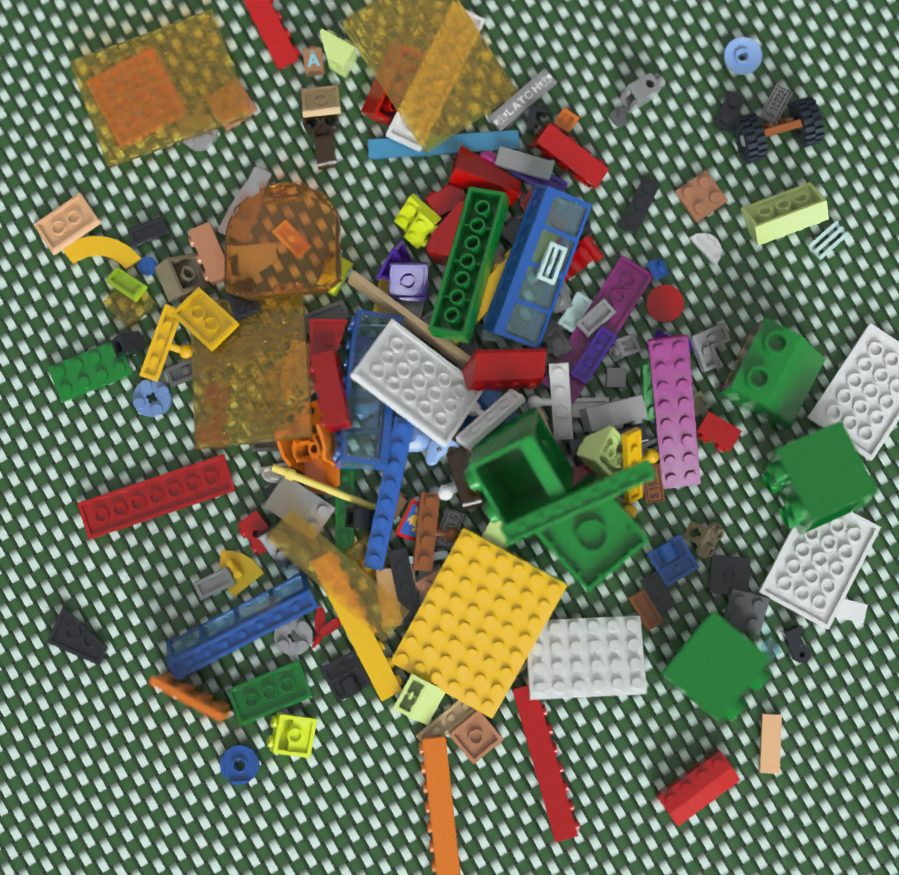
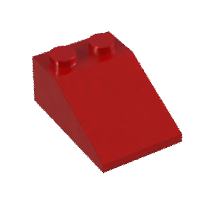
[426,201,464,266]

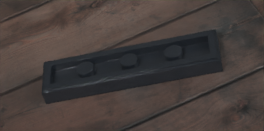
[387,547,419,627]

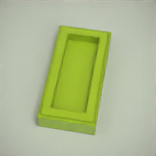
[105,266,148,303]

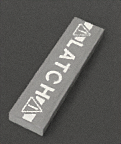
[488,69,557,131]

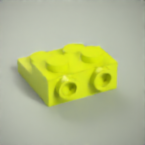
[394,193,442,249]
[267,712,317,758]

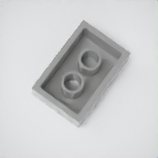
[579,395,648,434]

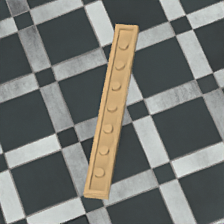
[348,271,471,368]
[416,658,527,742]

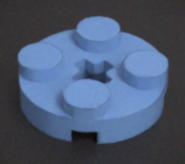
[133,379,172,418]

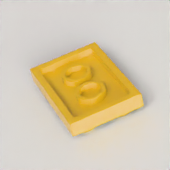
[171,287,239,352]

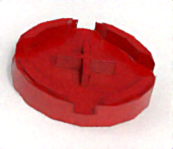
[645,284,684,323]

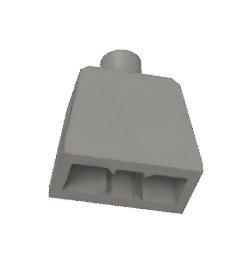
[619,73,665,114]

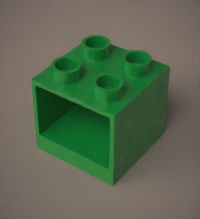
[464,407,573,524]
[762,421,878,535]
[536,471,650,592]
[660,611,773,722]

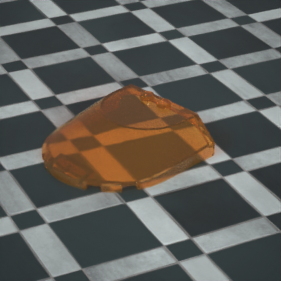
[224,182,342,300]

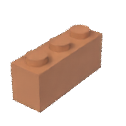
[188,222,234,286]

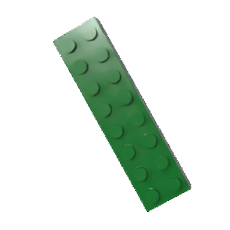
[428,187,510,344]

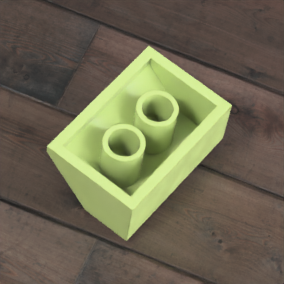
[576,426,623,479]

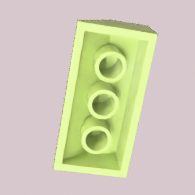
[740,182,829,245]

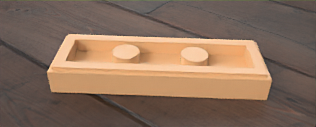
[759,713,782,774]

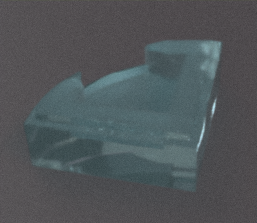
[762,636,782,660]

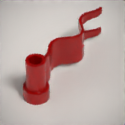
[534,234,605,286]

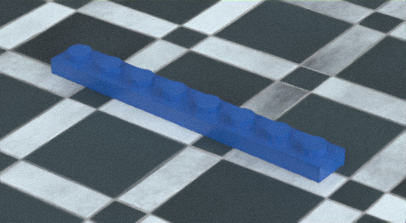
[363,415,414,571]

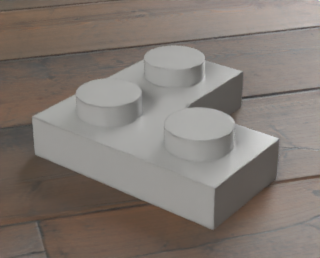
[689,323,731,372]

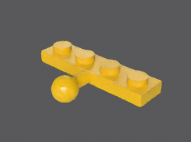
[139,304,195,382]
[622,427,659,504]

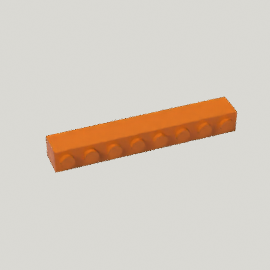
[419,735,461,875]

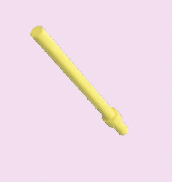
[271,463,377,510]

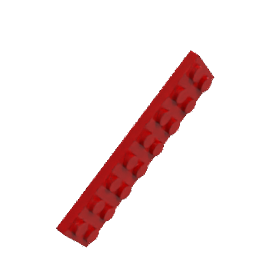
[77,454,236,540]

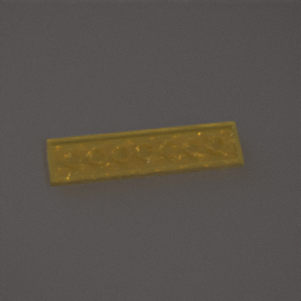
[265,509,410,642]

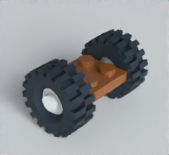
[733,96,825,164]

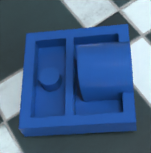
[646,534,700,587]

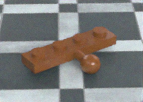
[412,492,460,572]

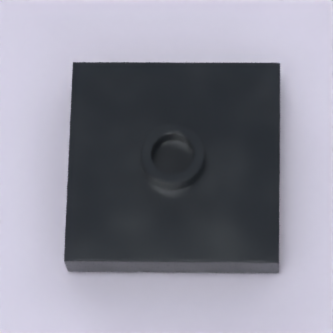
[708,555,751,595]

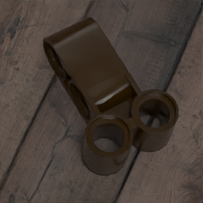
[303,114,340,170]

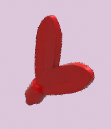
[312,607,342,648]

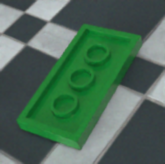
[48,342,134,403]
[227,660,314,727]

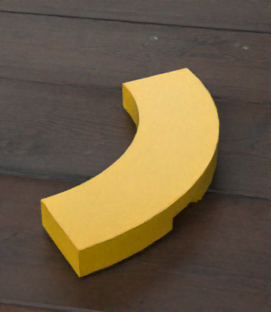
[63,236,141,270]

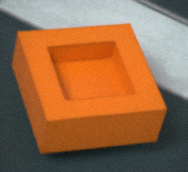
[554,108,579,135]

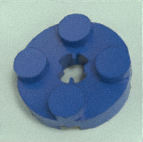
[220,745,260,785]

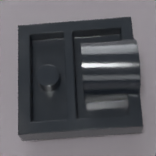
[320,650,372,703]

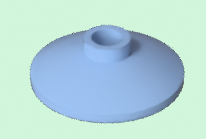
[724,37,762,75]

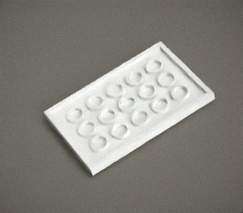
[350,319,484,448]
[807,323,899,461]
[758,512,881,630]
[527,616,647,700]

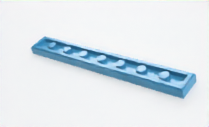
[368,130,520,160]

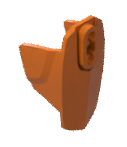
[275,400,340,495]

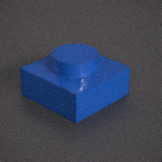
[647,258,669,280]

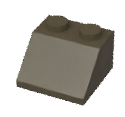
[155,253,210,302]

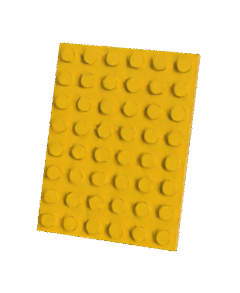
[391,527,568,718]

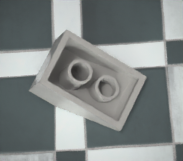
[263,476,335,540]

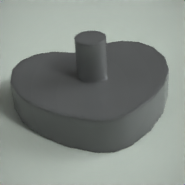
[609,107,628,127]

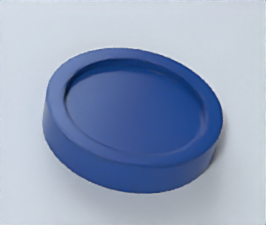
[138,257,157,276]

